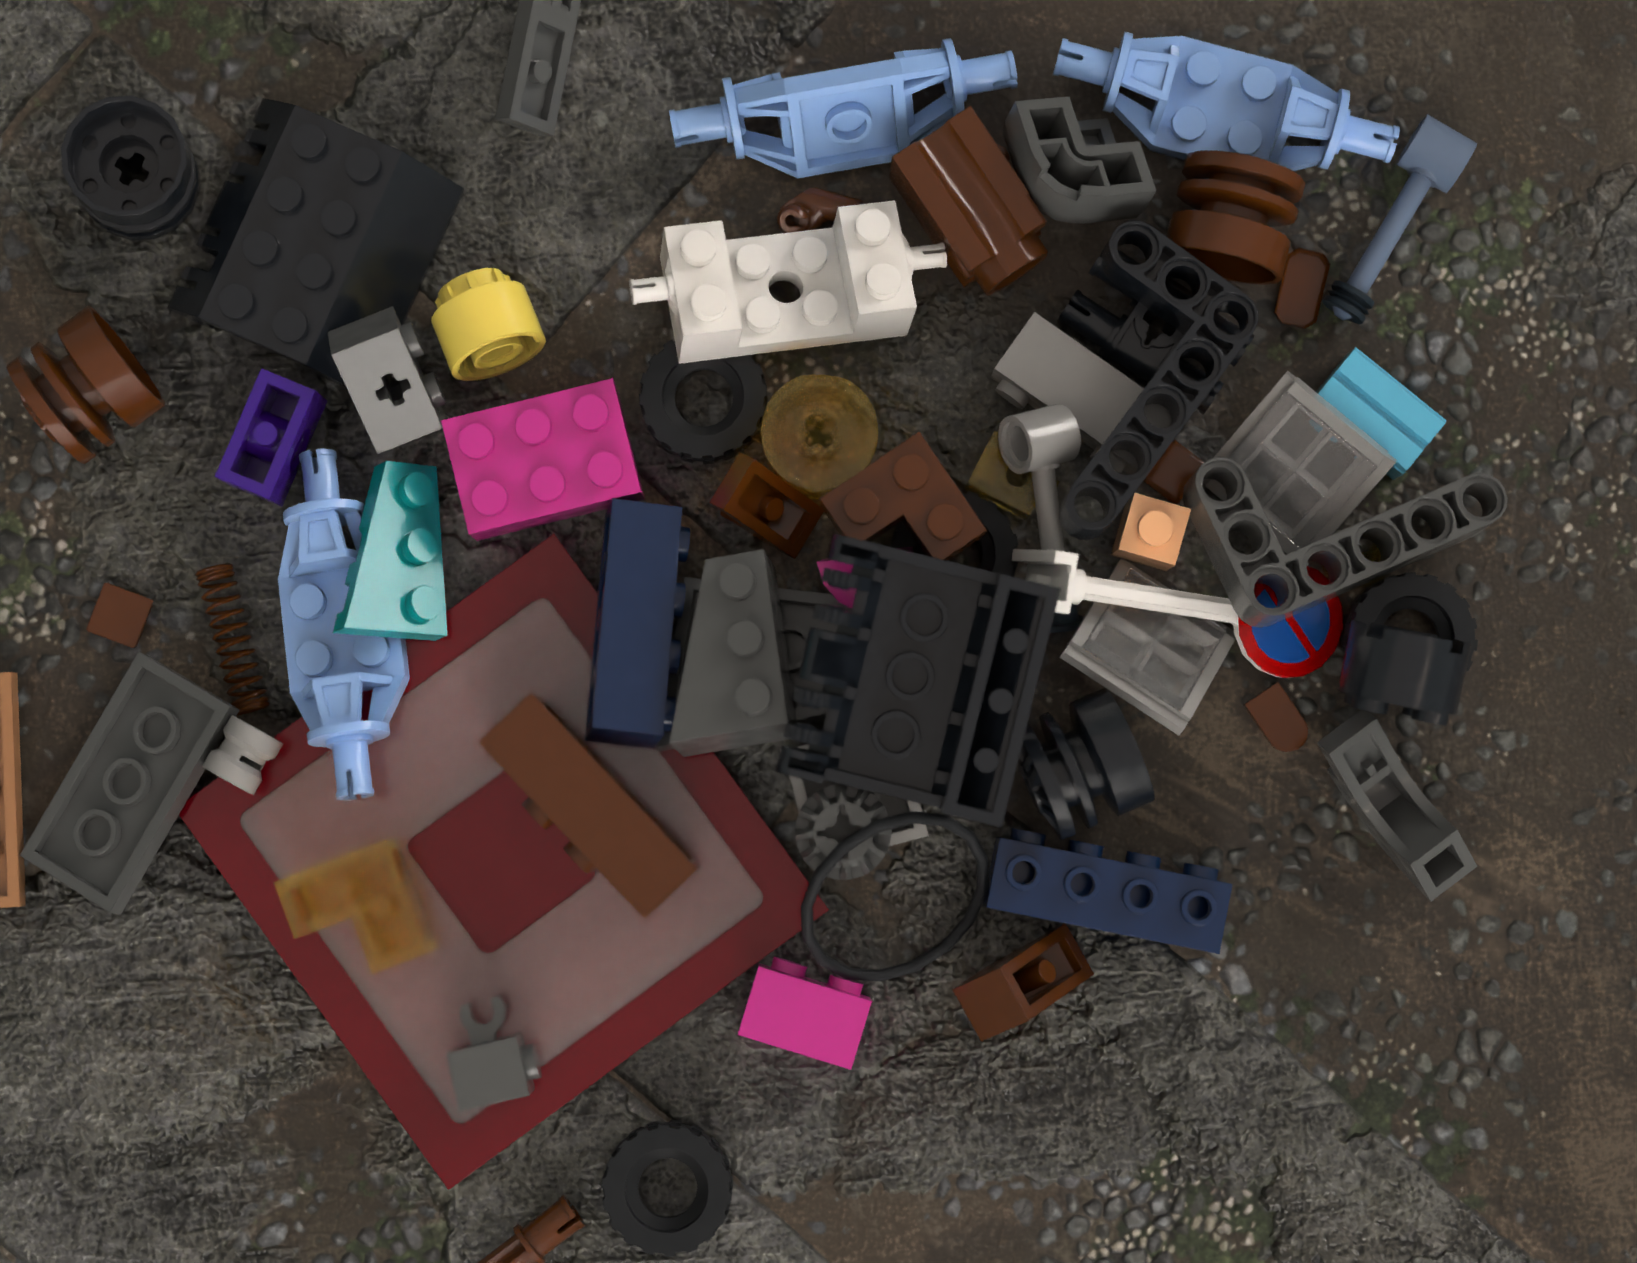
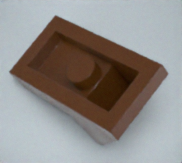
[709,452,824,559]

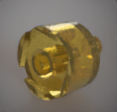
[761,374,878,499]

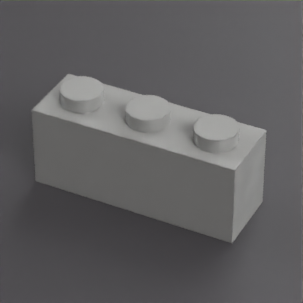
[991,312,1172,475]

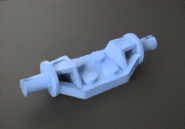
[1053,32,1400,171]
[669,38,1018,179]
[278,448,410,801]

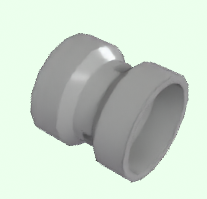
[202,715,284,795]

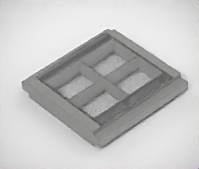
[1203,370,1397,554]
[1060,557,1236,736]

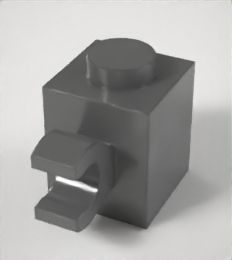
[446,995,542,1112]

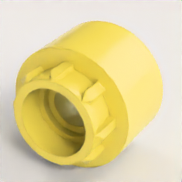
[431,268,546,381]

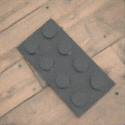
[20,651,239,915]

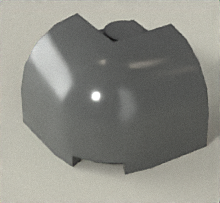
[1003,96,1156,224]

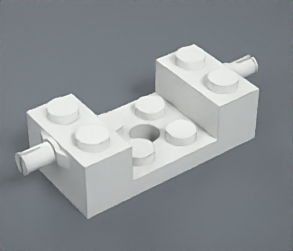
[629,200,947,364]

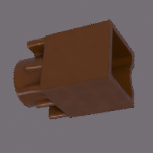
[889,106,1048,296]

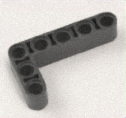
[1183,457,1508,628]

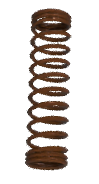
[195,563,270,715]

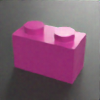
[738,957,872,1070]

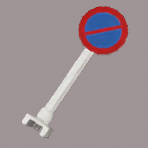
[1011,549,1343,678]

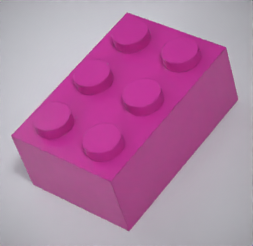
[441,378,645,541]

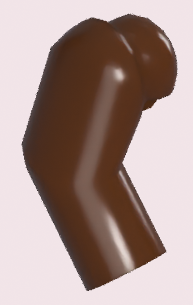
[777,188,864,233]

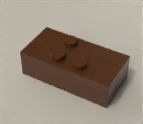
[478,692,702,920]

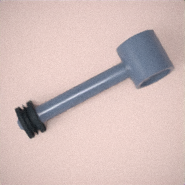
[1322,114,1477,324]

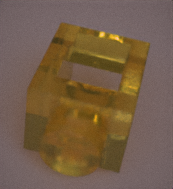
[965,431,1060,520]

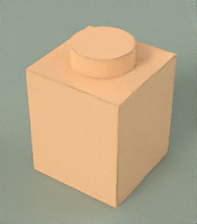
[1111,493,1191,571]

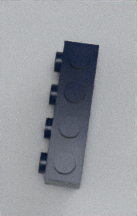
[584,498,690,748]
[983,828,1233,954]

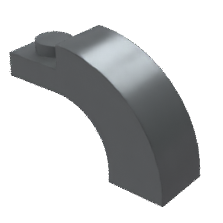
[1317,710,1478,902]

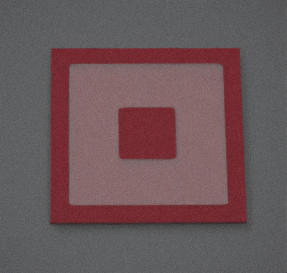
[179,534,829,1190]

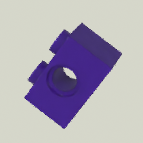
[215,368,327,507]

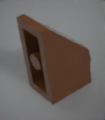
[953,923,1094,1041]

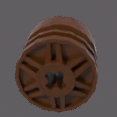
[1166,150,1305,285]
[6,305,165,464]

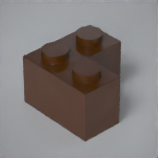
[820,432,987,561]

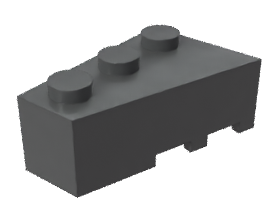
[669,549,797,757]

